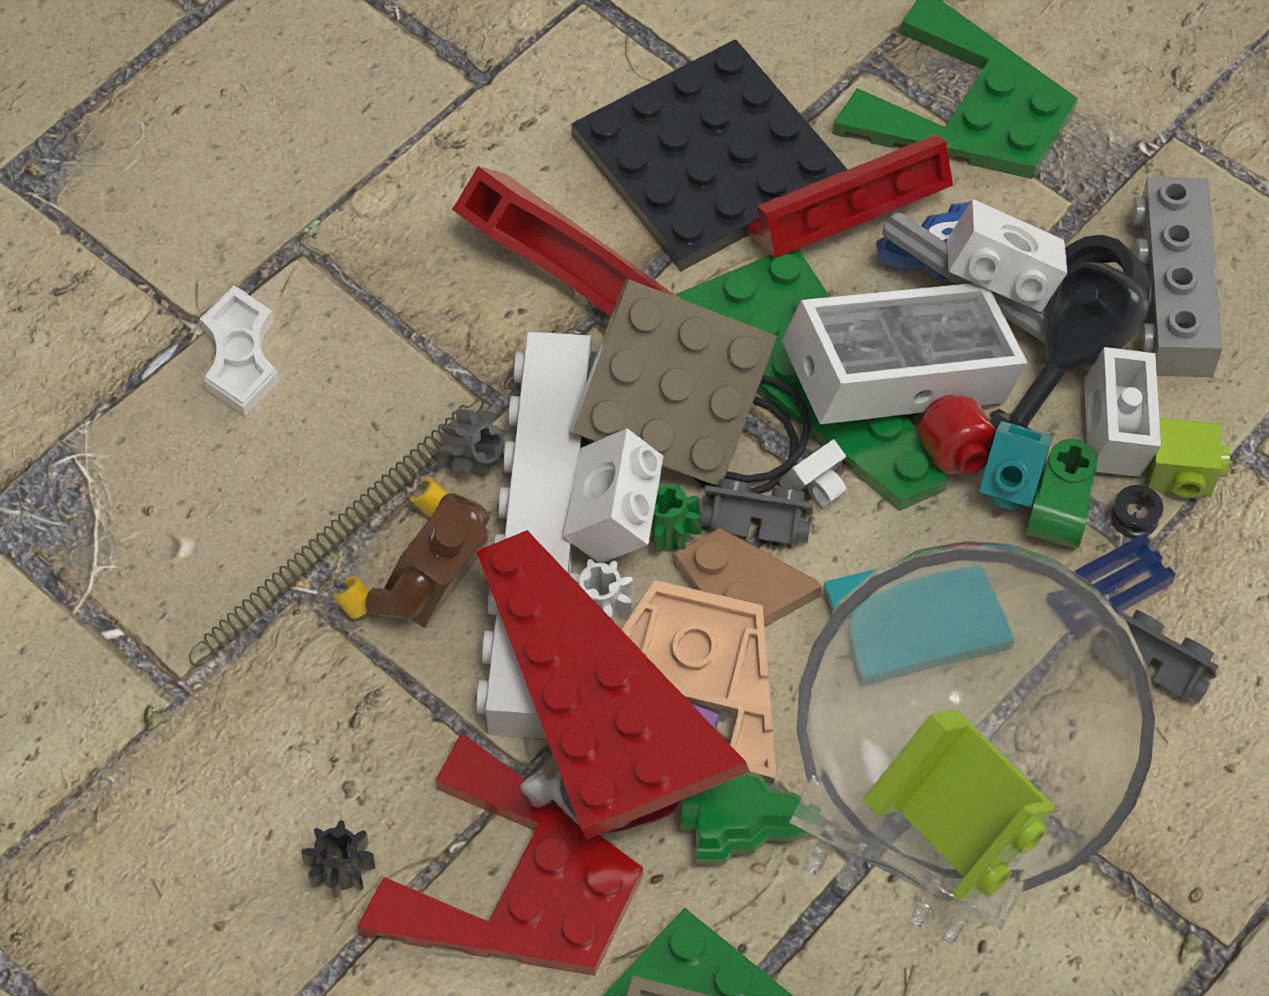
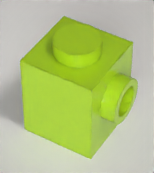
[1147,418,1230,498]

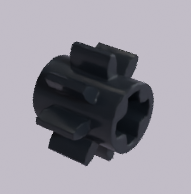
[301,820,376,898]

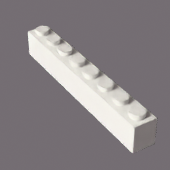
[477,332,591,739]

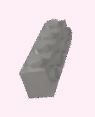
[1132,177,1222,377]

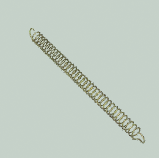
[189,398,484,666]

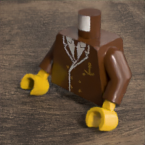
[332,477,490,628]

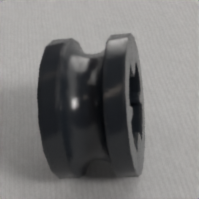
[1111,485,1164,539]

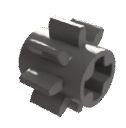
[439,409,507,474]

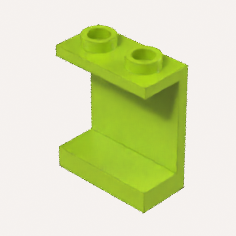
[862,709,1056,901]

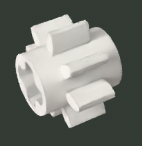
[570,559,633,621]

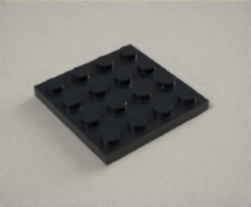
[571,39,848,271]

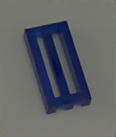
[1052,534,1176,632]

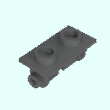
[701,479,814,547]
[1101,610,1219,703]

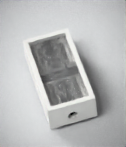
[782,283,1028,424]

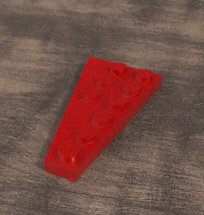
[476,530,750,839]

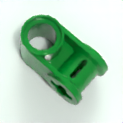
[1025,439,1097,549]

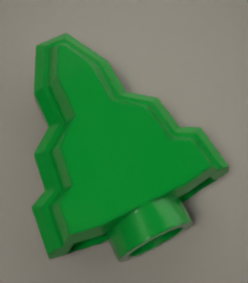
[681,772,821,864]

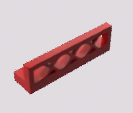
[748,134,953,258]

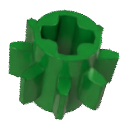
[649,484,702,552]

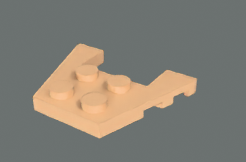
[622,580,777,783]

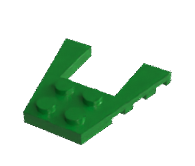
[833,0,1078,179]

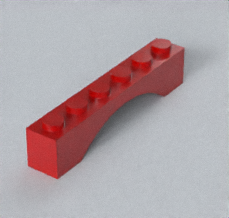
[452,166,681,317]

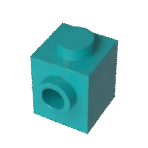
[979,421,1053,510]

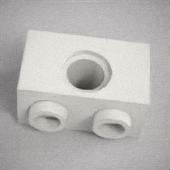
[947,199,1067,312]
[1084,347,1161,477]
[563,428,664,563]

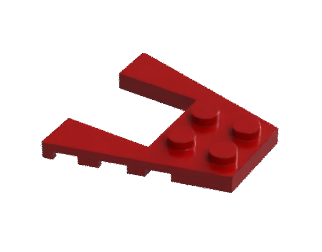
[357,733,643,976]

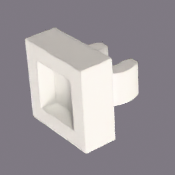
[778,439,847,509]

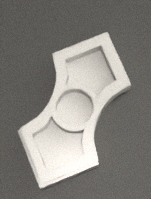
[199,285,280,417]

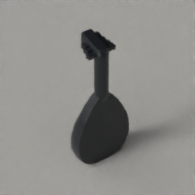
[989,261,1148,430]

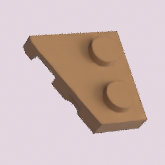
[674,528,822,627]

